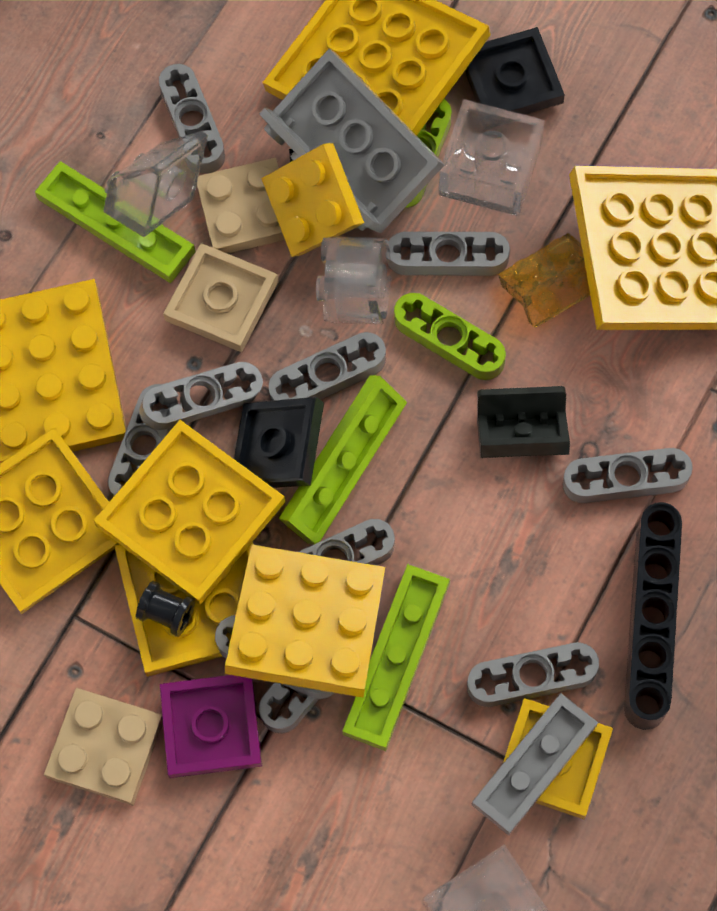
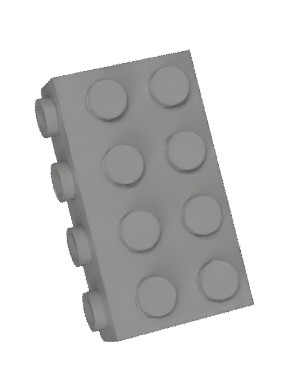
[259,49,445,233]

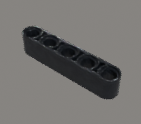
[624,502,682,730]

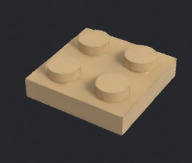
[195,158,285,254]
[163,243,278,352]
[44,688,163,806]

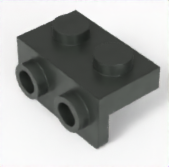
[477,386,570,458]

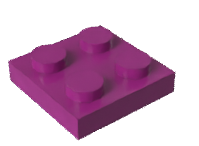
[160,675,262,778]

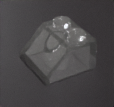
[103,131,208,237]

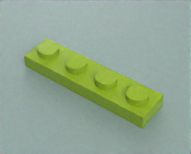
[35,161,196,284]
[279,375,407,545]
[342,564,450,751]

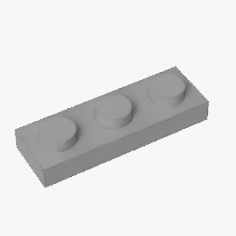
[472,693,598,835]

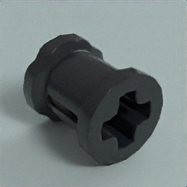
[135,581,195,637]

